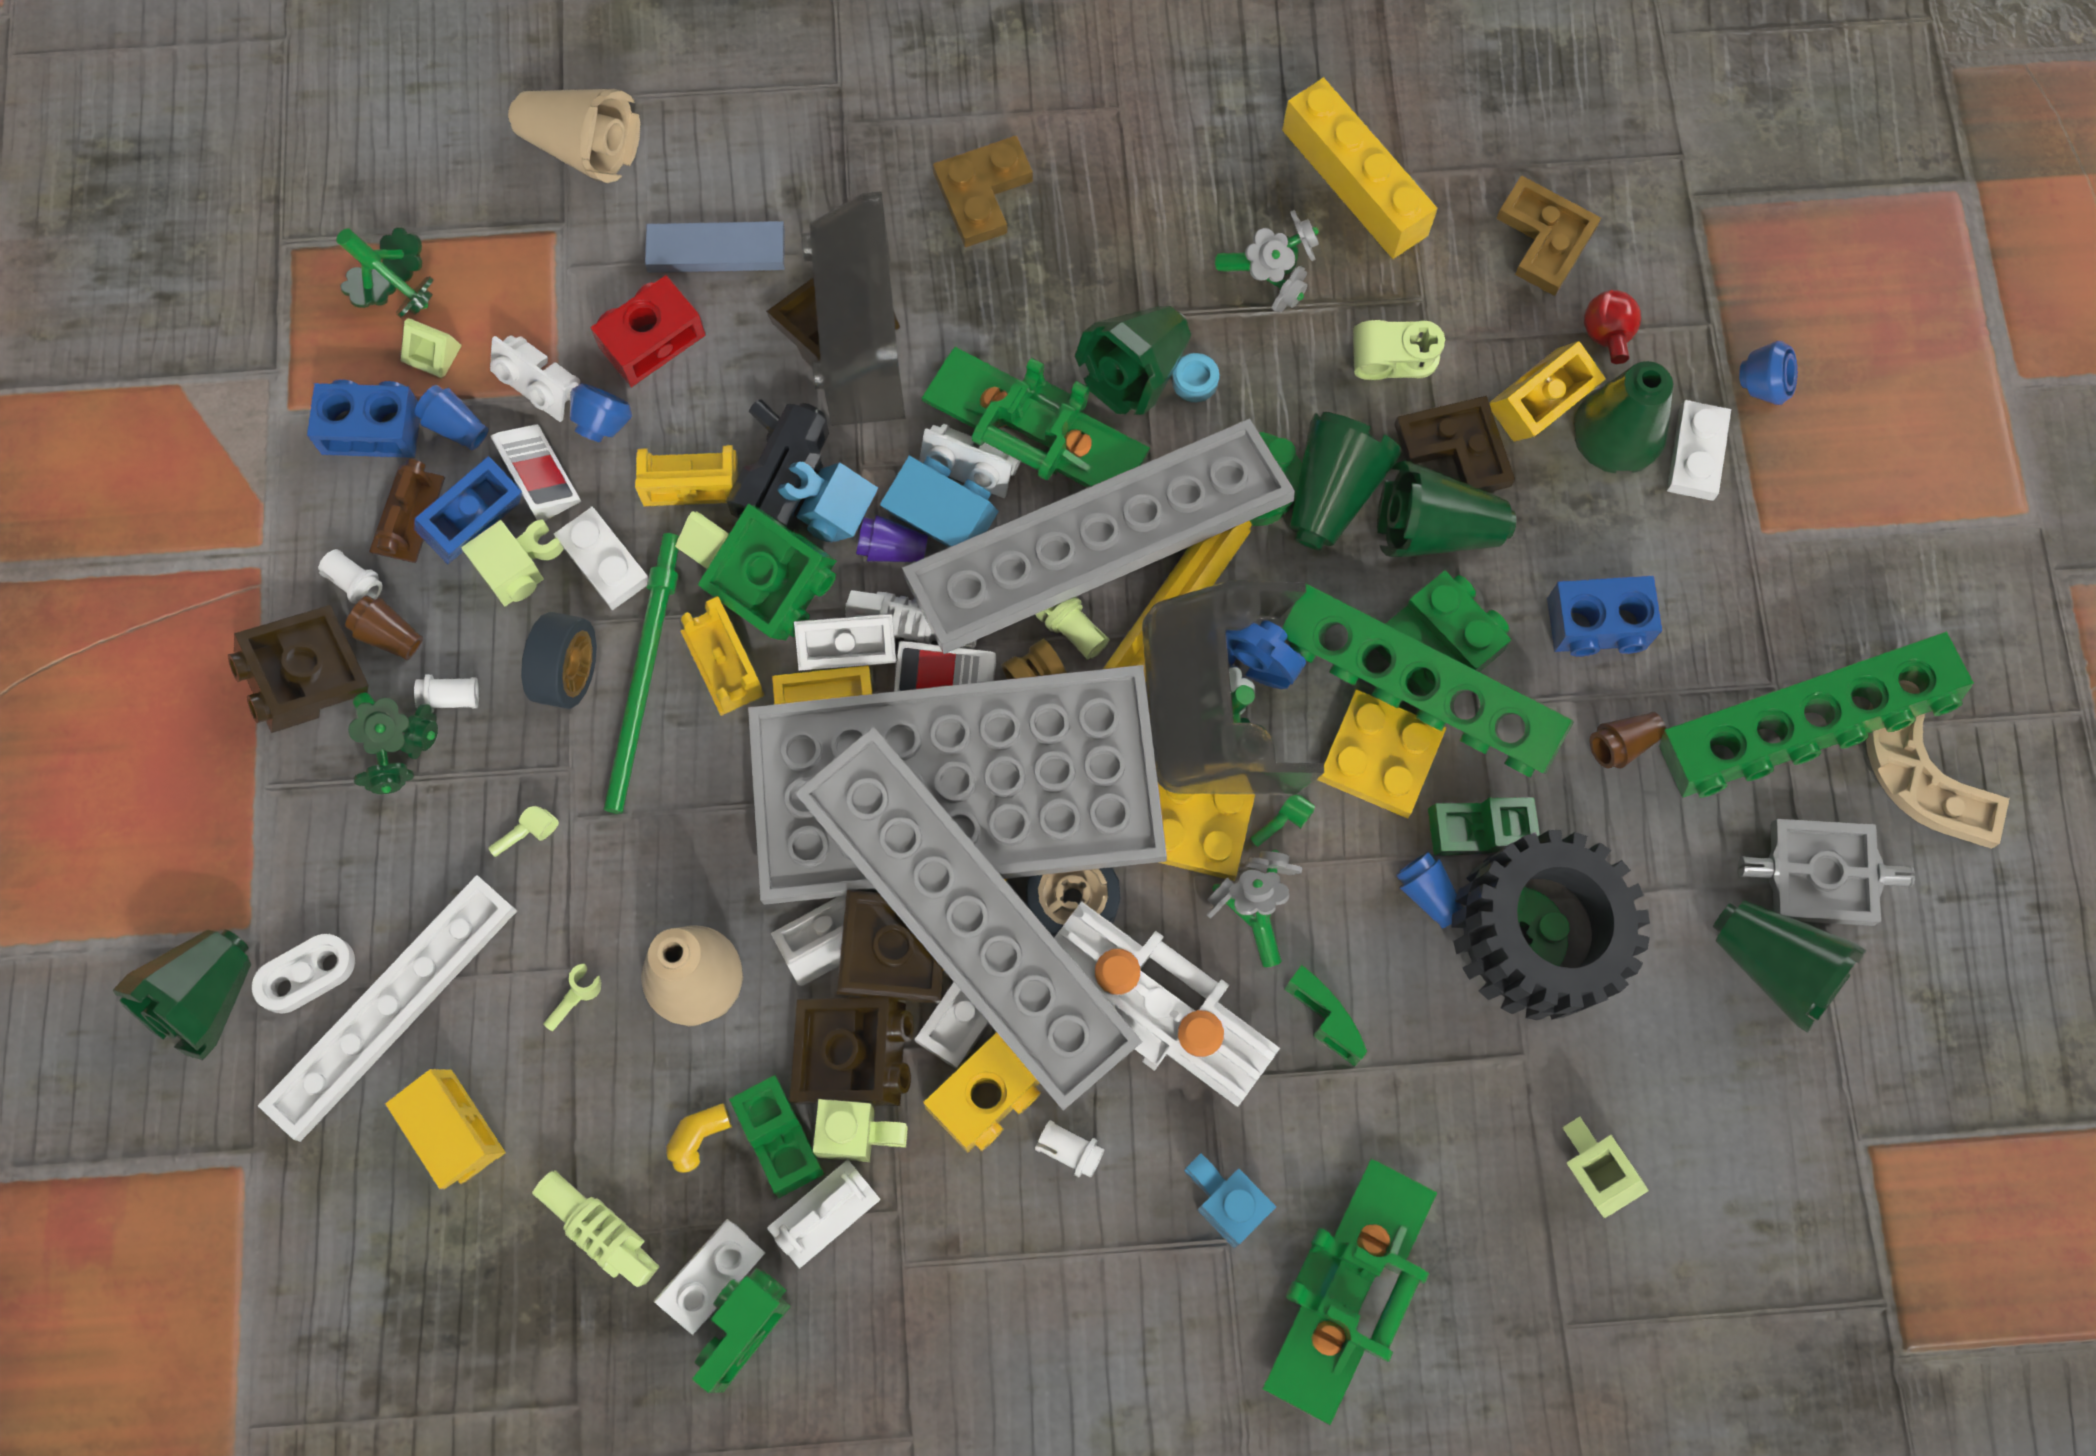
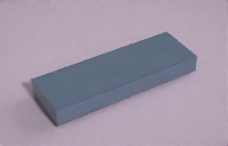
[645,221,785,273]

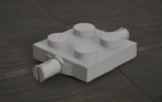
[1738,819,1915,926]

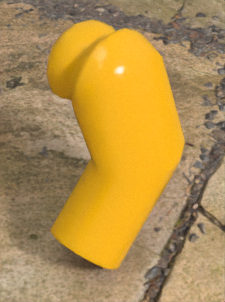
[666,1103,732,1173]

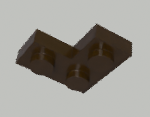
[1394,395,1515,492]

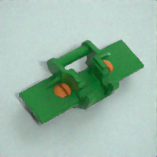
[922,347,1150,488]
[1262,1158,1437,1425]

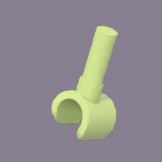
[488,806,559,857]
[543,964,601,1032]

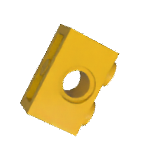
[1489,341,1606,442]
[923,1032,1041,1153]

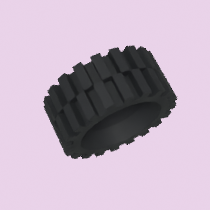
[1451,830,1650,1020]

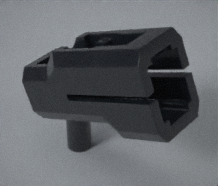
[726,399,829,532]

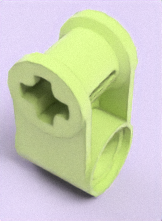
[1353,320,1445,380]

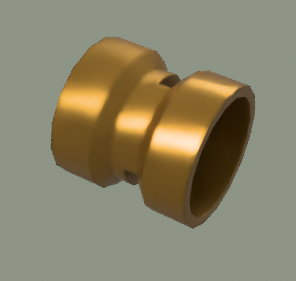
[1001,639,1067,680]

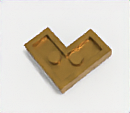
[933,135,1033,248]
[1496,175,1602,296]

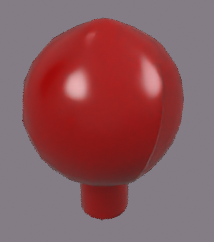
[1584,290,1641,365]

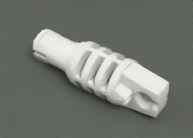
[845,590,977,649]

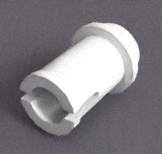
[318,549,383,604]
[414,674,479,713]
[1035,1120,1105,1178]

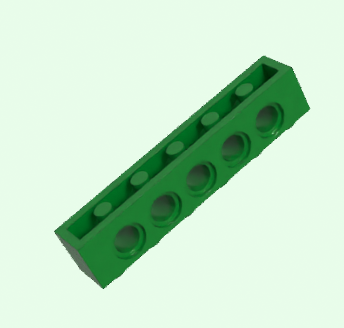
[1282,583,1574,778]
[1659,631,1974,798]

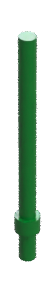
[603,533,679,814]

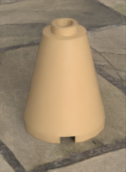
[508,89,640,183]
[641,925,743,1027]

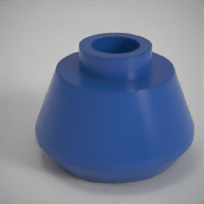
[1739,340,1798,405]
[570,383,632,442]

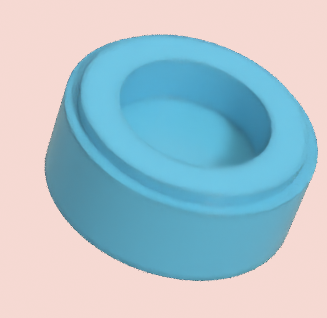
[1172,353,1219,402]

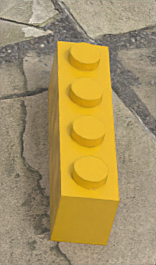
[1282,77,1438,259]

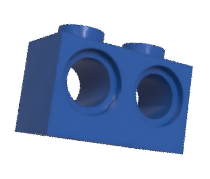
[307,380,420,458]
[1547,576,1662,657]

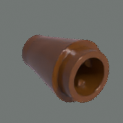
[345,595,423,660]
[1589,712,1666,769]

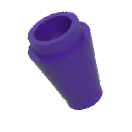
[856,515,928,562]

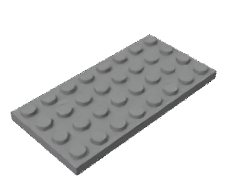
[748,665,1167,905]

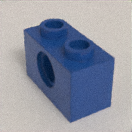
[414,456,522,565]

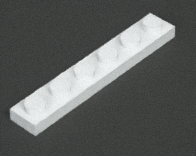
[258,875,517,1142]

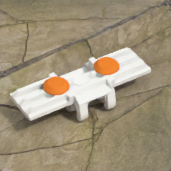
[1054,901,1280,1107]

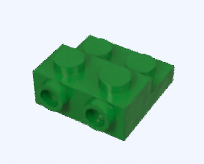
[697,504,837,641]
[1375,570,1512,696]
[692,1268,791,1393]

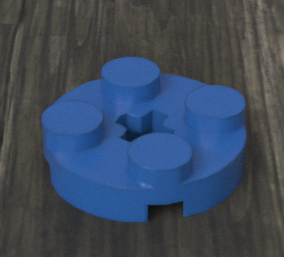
[1208,609,1306,689]

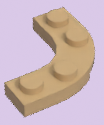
[1866,680,2010,849]

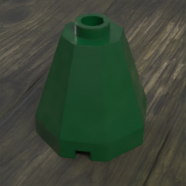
[1074,306,1192,415]
[113,929,252,1061]

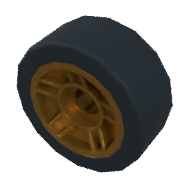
[521,612,597,709]

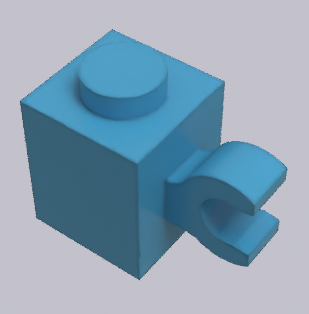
[778,462,878,542]
[1184,1153,1276,1248]

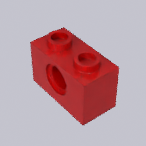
[590,275,706,388]

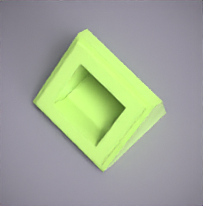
[401,318,462,378]
[675,511,729,569]

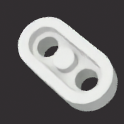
[252,934,355,1013]

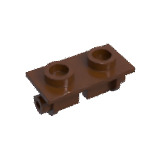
[369,459,445,563]

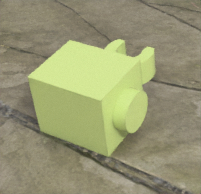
[461,519,564,607]
[813,1099,908,1162]
[1562,1117,1649,1218]

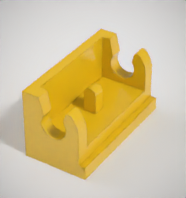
[635,445,738,506]
[681,596,765,716]
[385,1069,506,1189]

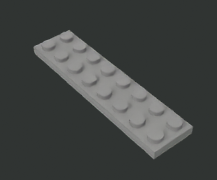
[902,419,1295,654]
[795,726,1142,1111]

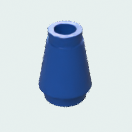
[414,385,489,450]
[1396,852,1463,929]

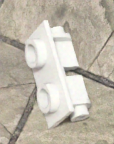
[490,335,580,422]
[919,424,1020,499]
[767,1160,881,1269]
[654,1219,765,1335]

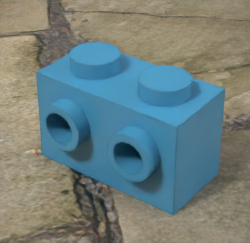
[880,455,999,548]

